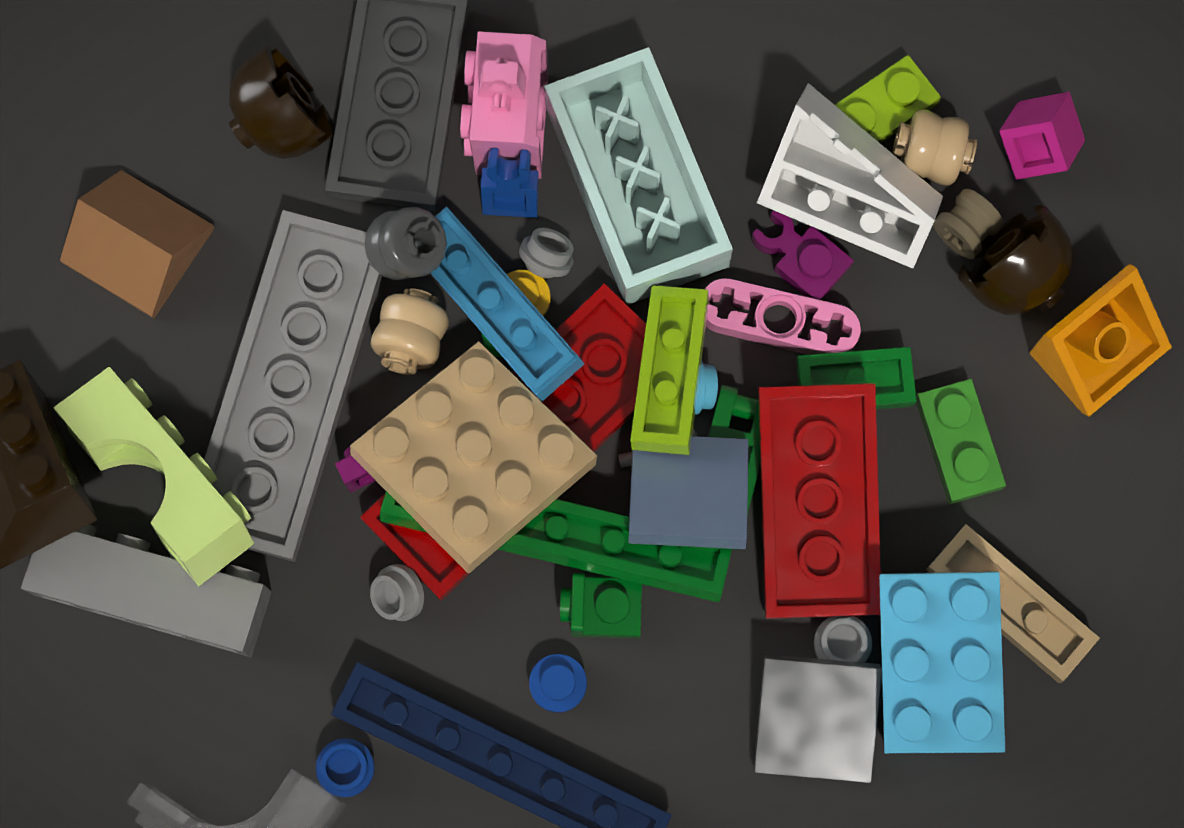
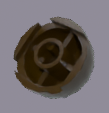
[229,45,335,159]
[958,205,1073,315]

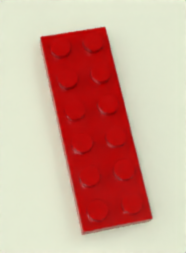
[360,283,646,601]

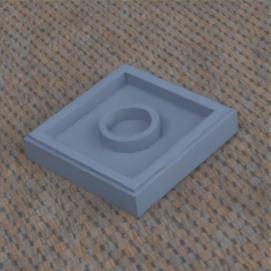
[628,436,748,549]

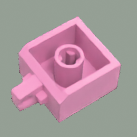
[460,32,549,179]

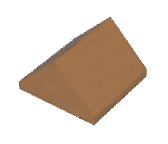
[60,170,215,319]

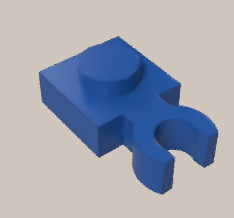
[481,148,539,218]

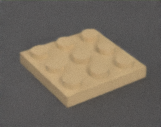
[350,341,597,574]

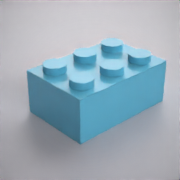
[879,571,1005,753]

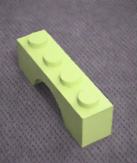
[53,367,254,587]

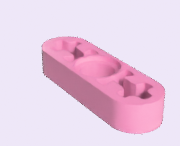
[705,278,861,355]

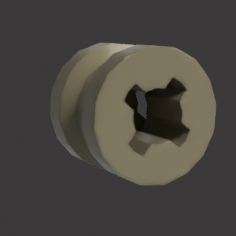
[933,189,1005,259]

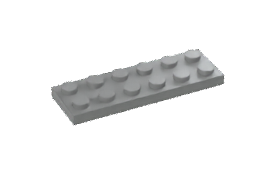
[204,210,382,562]

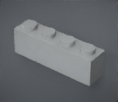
[20,525,272,657]

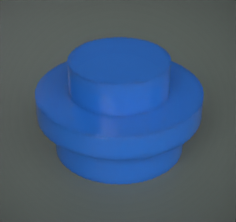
[529,654,587,713]
[316,738,375,797]

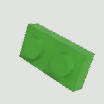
[916,379,1006,505]

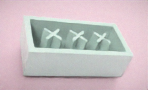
[544,47,733,305]

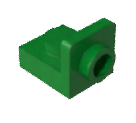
[560,573,642,639]

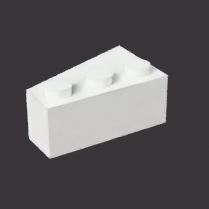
[757,83,943,268]

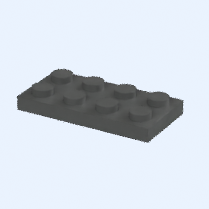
[325,0,469,211]

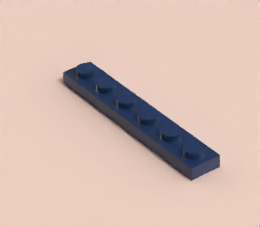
[331,662,672,828]

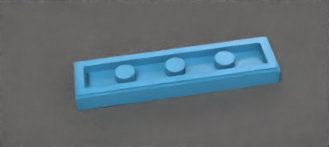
[431,206,585,401]

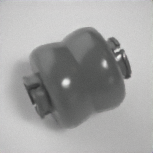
[364,207,447,280]

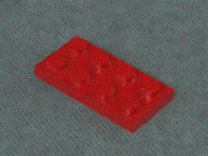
[758,383,881,618]

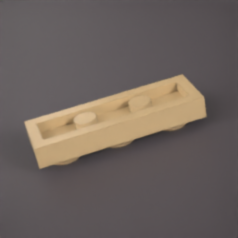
[926,524,1100,683]

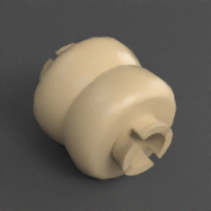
[892,110,977,186]
[370,288,449,375]

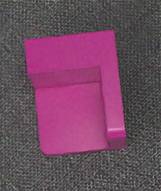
[999,91,1085,180]

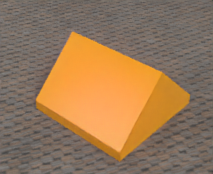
[1029,264,1172,417]

